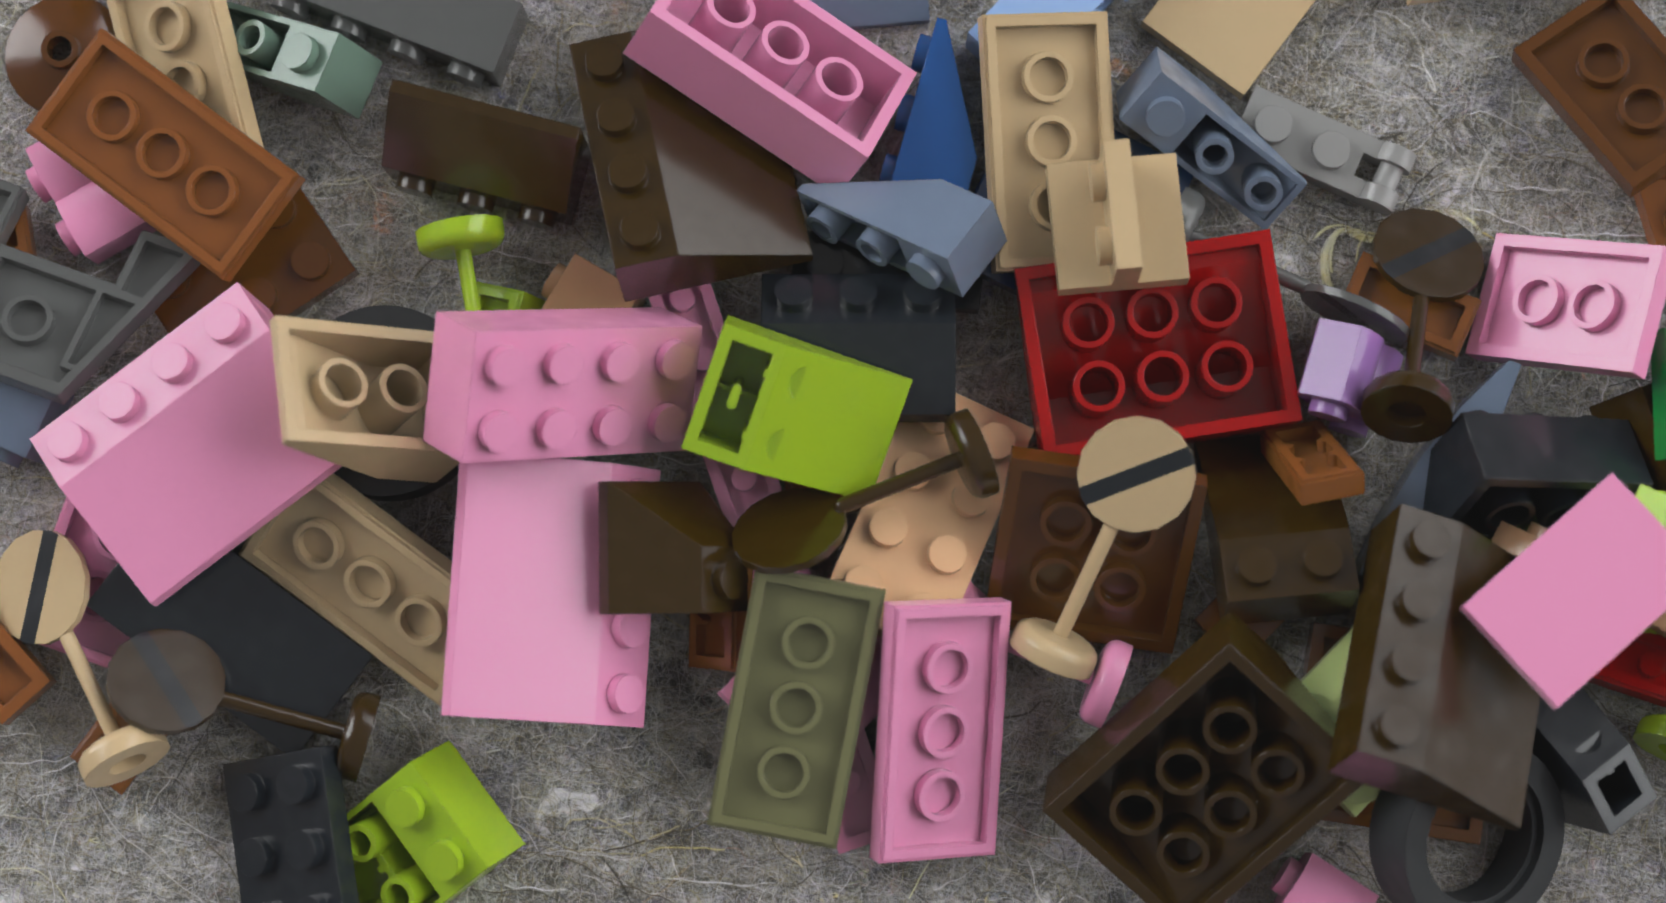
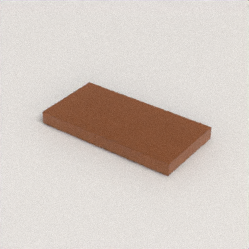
[25,28,306,283]

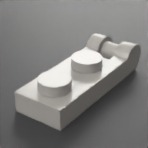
[1241,85,1417,215]

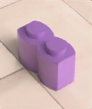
[1297,318,1404,438]

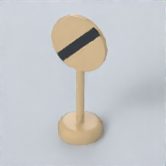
[1009,416,1197,680]
[0,530,170,788]

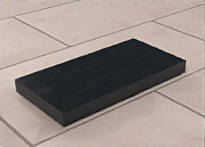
[87,550,373,753]

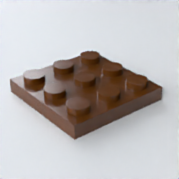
[985,446,1208,654]

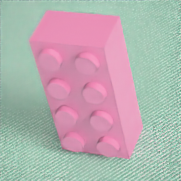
[623,0,917,183]
[423,307,703,463]

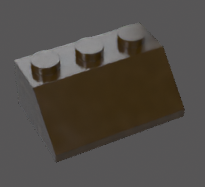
[382,79,591,230]

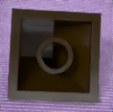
[598,481,748,614]

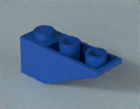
[879,18,977,191]

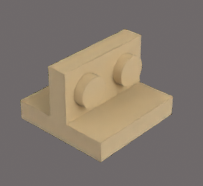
[1045,138,1190,296]

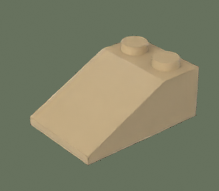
[270,315,459,483]

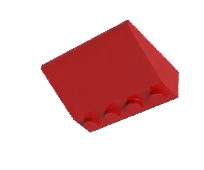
[1014,229,1303,456]

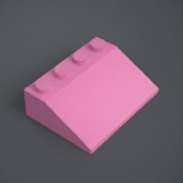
[30,282,342,607]
[441,458,661,728]

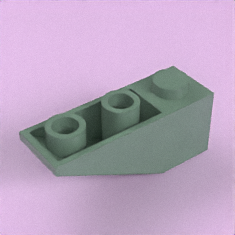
[227,1,383,119]

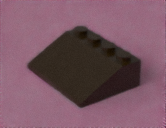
[569,31,813,302]
[1327,503,1540,831]
[1042,611,1363,903]

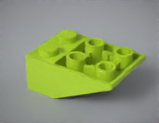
[681,315,913,496]
[347,740,525,903]

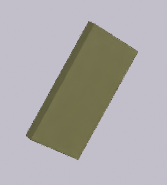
[707,571,886,849]

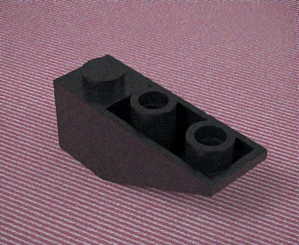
[1532,687,1657,835]

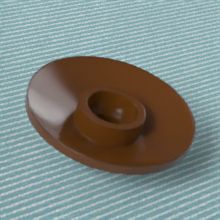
[5,0,116,111]

